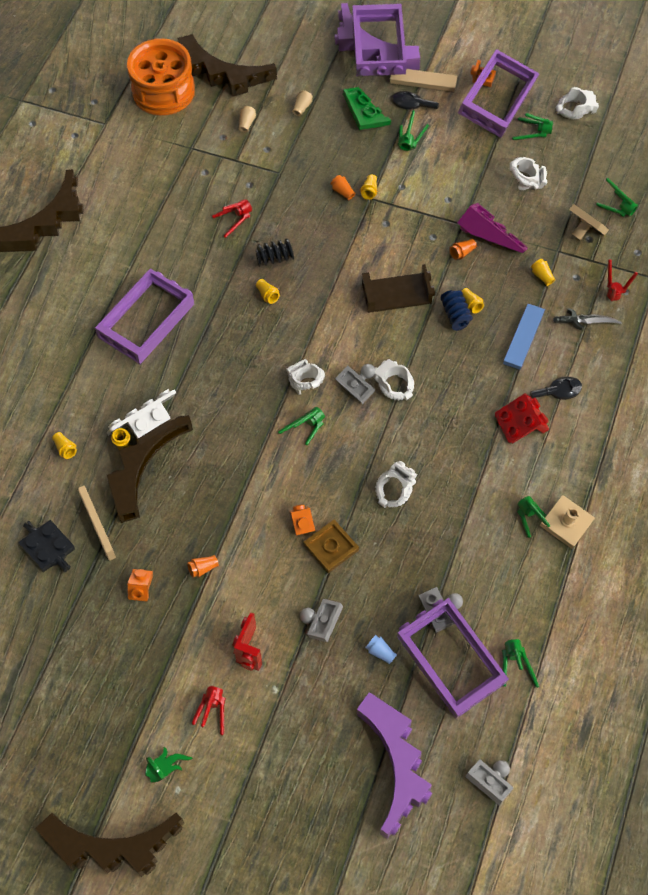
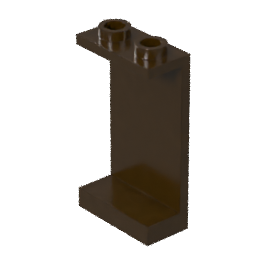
[362,264,435,313]

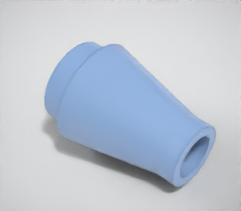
[366,635,397,664]

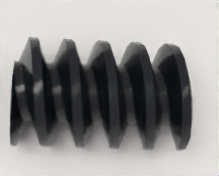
[256,238,294,267]

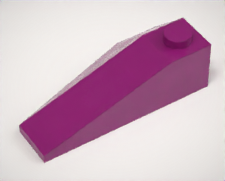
[457,203,528,253]

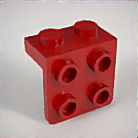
[495,393,550,444]
[232,612,262,671]

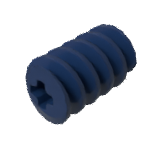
[440,290,473,331]

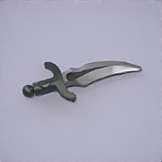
[553,308,622,330]

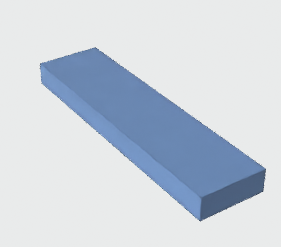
[503,304,545,370]

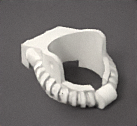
[556,87,599,119]
[510,157,547,190]
[286,359,325,395]
[373,359,414,401]
[375,461,417,508]

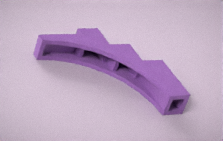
[335,3,420,70]
[357,692,432,839]

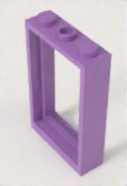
[353,4,407,76]
[458,49,539,138]
[95,269,194,364]
[397,598,509,719]

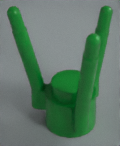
[397,110,429,151]
[512,113,553,140]
[596,178,638,217]
[278,407,325,445]
[517,496,550,538]
[502,639,539,688]

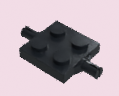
[18,520,75,572]

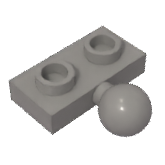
[335,364,375,404]
[419,587,463,633]
[300,599,343,642]
[465,760,513,805]

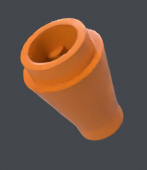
[331,175,356,200]
[450,239,477,260]
[187,555,219,578]

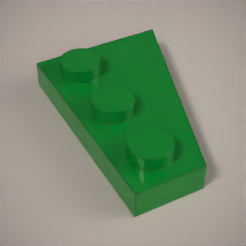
[343,87,391,130]

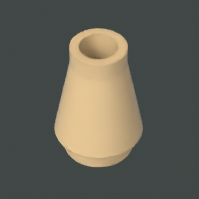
[292,90,313,116]
[238,106,256,133]

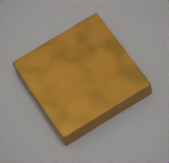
[303,519,359,573]

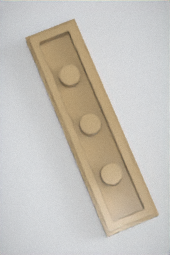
[390,69,457,92]
[78,485,116,560]

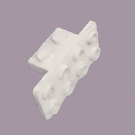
[106,389,176,439]

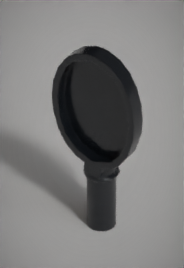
[393,91,439,110]
[530,377,582,400]

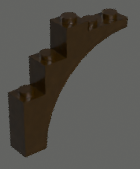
[177,34,277,97]
[0,169,84,252]
[107,415,193,523]
[35,812,184,877]

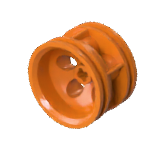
[127,39,195,116]

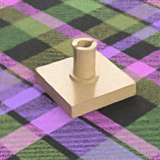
[569,204,609,240]
[540,495,595,549]

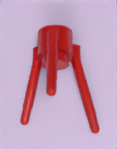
[212,199,252,238]
[607,259,638,301]
[192,686,226,735]

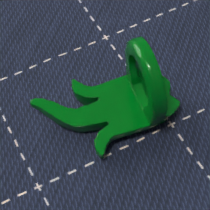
[145,747,193,783]

